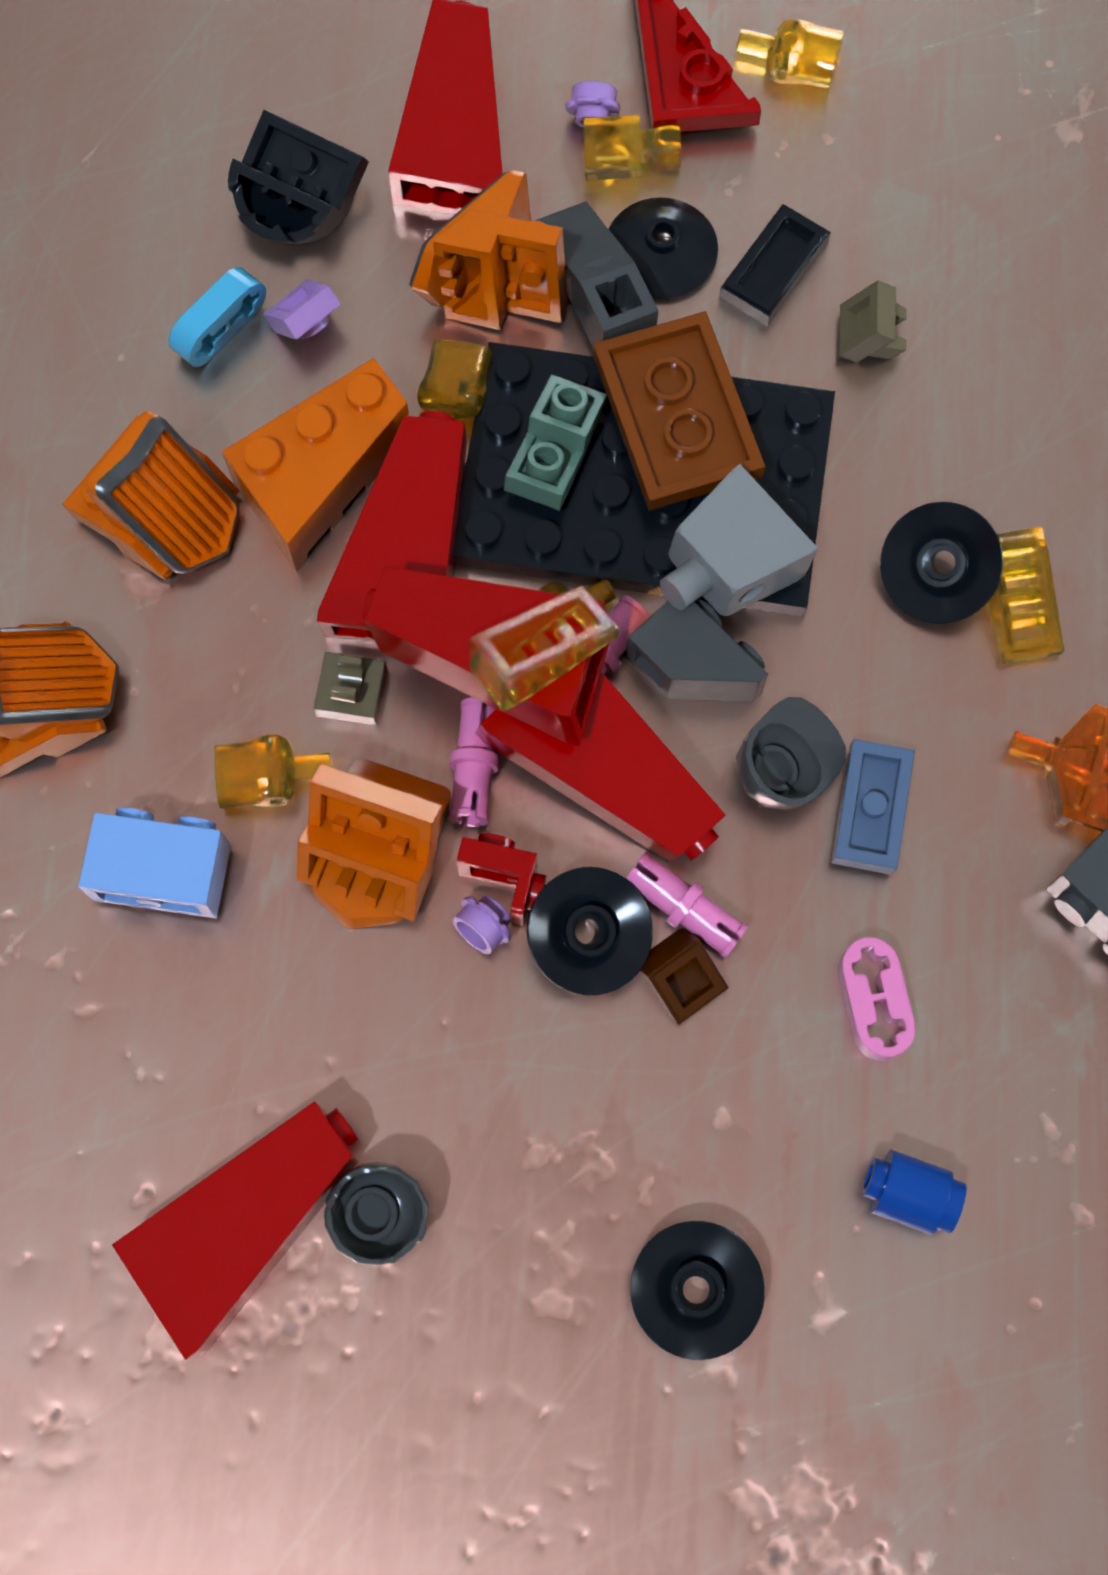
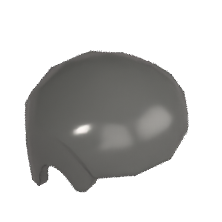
[324,1162,429,1265]

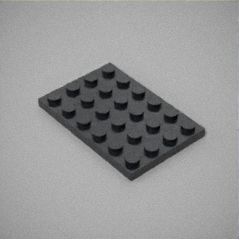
[453,342,835,617]

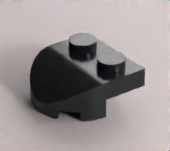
[228,110,369,245]

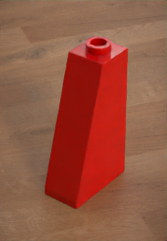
[388,0,503,215]
[317,411,467,642]
[363,566,612,746]
[475,672,726,862]
[112,1101,359,1360]

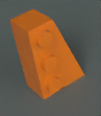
[221,358,409,572]

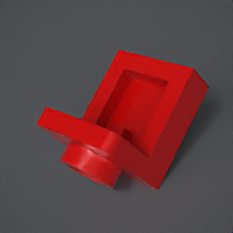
[456,833,547,926]

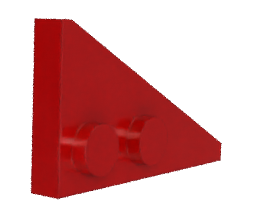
[635,0,761,135]

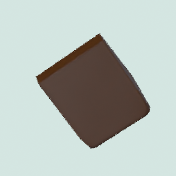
[639,929,729,1025]

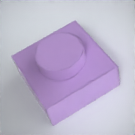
[263,280,341,340]

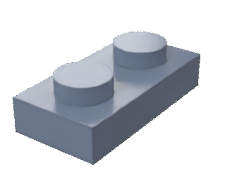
[831,739,915,875]

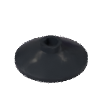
[609,197,718,301]
[880,502,1004,624]
[527,867,653,995]
[630,1221,765,1360]

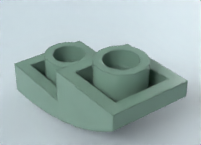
[504,374,607,511]

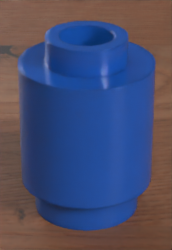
[862,1149,967,1235]

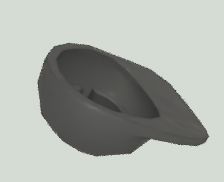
[736,697,846,811]

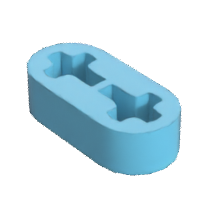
[168,267,266,367]

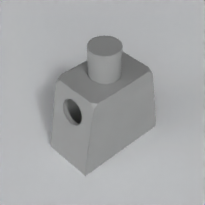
[660,464,818,616]

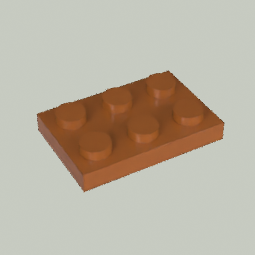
[593,311,765,511]

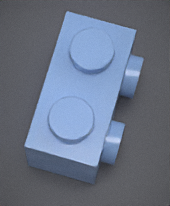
[78,807,231,919]

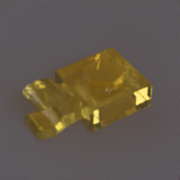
[583,115,681,181]

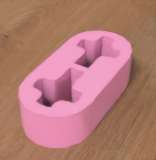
[838,937,915,1061]

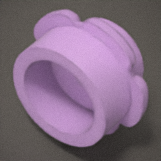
[565,81,620,129]
[453,896,511,954]

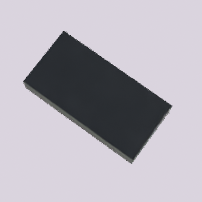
[719,204,831,326]

